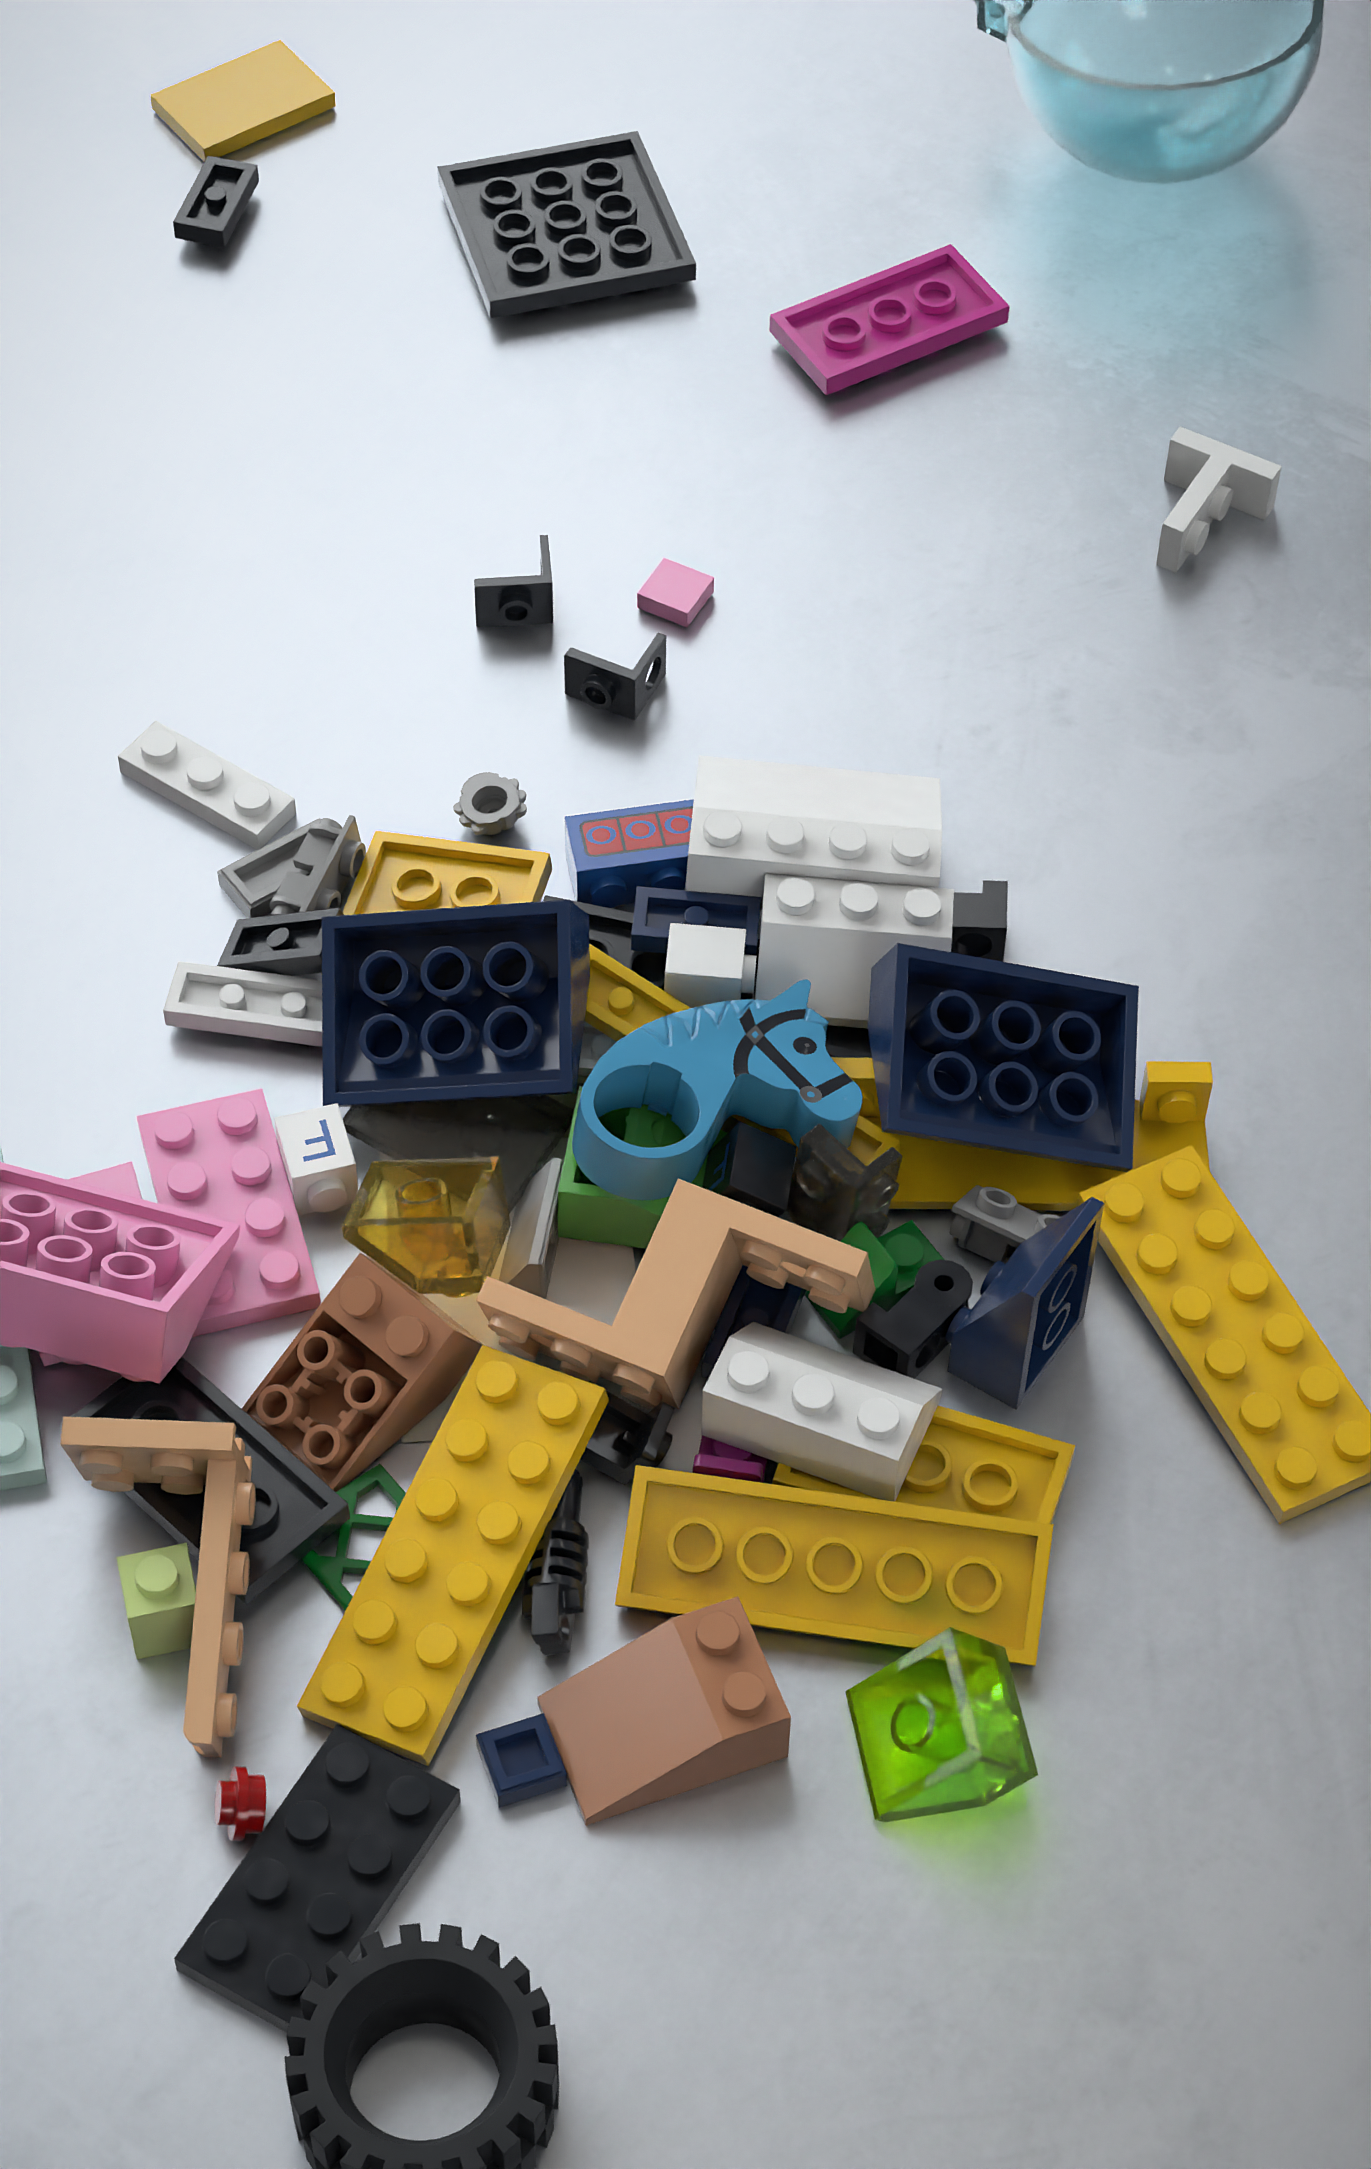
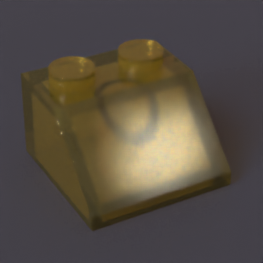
[341,1157,511,1298]

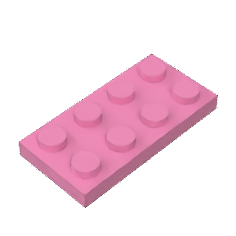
[136,1088,321,1337]

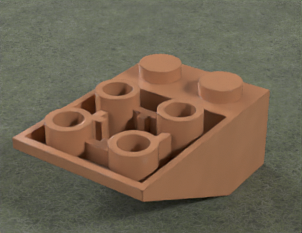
[241,1253,484,1492]

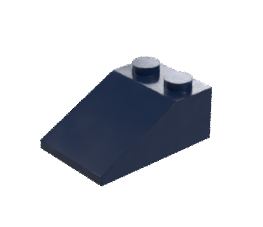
[945,1197,1104,1410]

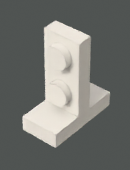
[1156,426,1282,573]

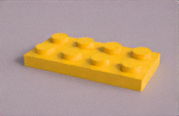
[772,1405,1075,1524]

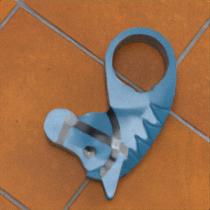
[572,979,863,1200]

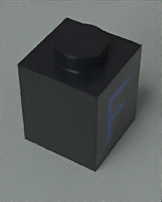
[702,1121,797,1218]

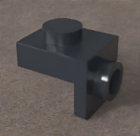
[580,1381,675,1485]

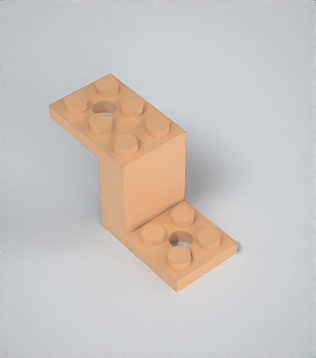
[476,1178,876,1409]

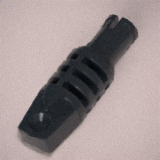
[522,1469,589,1655]

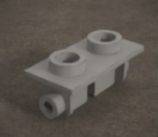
[269,814,366,916]
[949,1185,1060,1263]

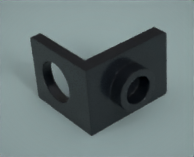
[474,535,553,627]
[564,633,667,720]

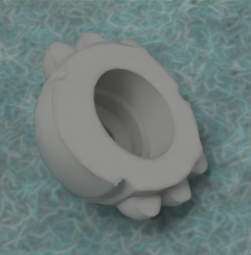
[453,772,527,835]

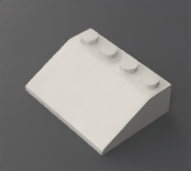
[685,755,942,910]

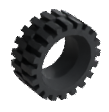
[284,1923,559,2169]

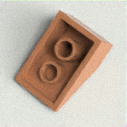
[537,1596,791,1826]

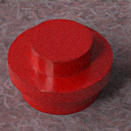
[215,1766,266,1841]

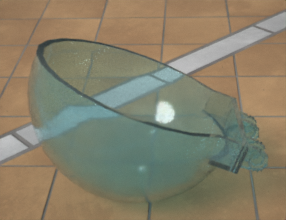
[974,0,1324,184]

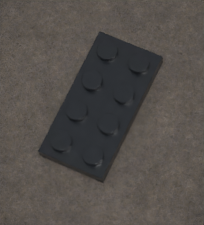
[71,1357,350,1605]
[174,1724,461,2033]

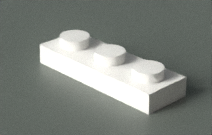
[117,720,296,850]

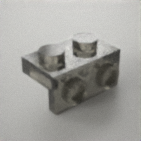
[787,1123,903,1241]

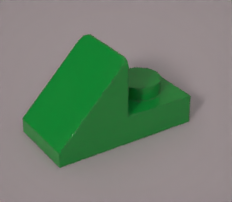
[804,1220,945,1339]

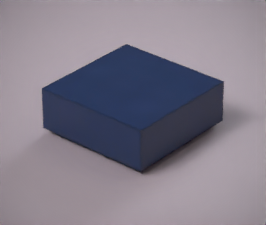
[476,1713,567,1808]

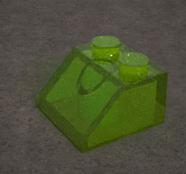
[845,1627,1038,1823]

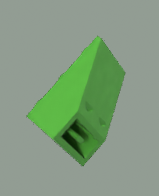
[558,1086,727,1249]

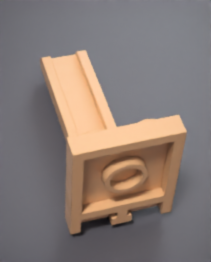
[60,1417,255,1757]

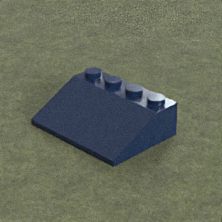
[322,899,590,1107]
[868,943,1139,1172]

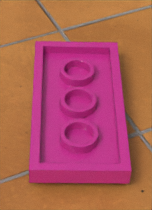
[769,244,1010,395]

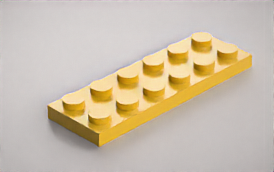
[1076,1145,1371,1524]
[297,1345,609,1766]
[615,1465,1054,1667]

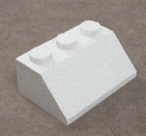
[755,874,954,1028]
[701,1322,943,1502]

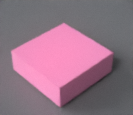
[637,558,714,627]

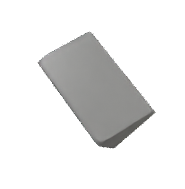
[499,1158,563,1299]

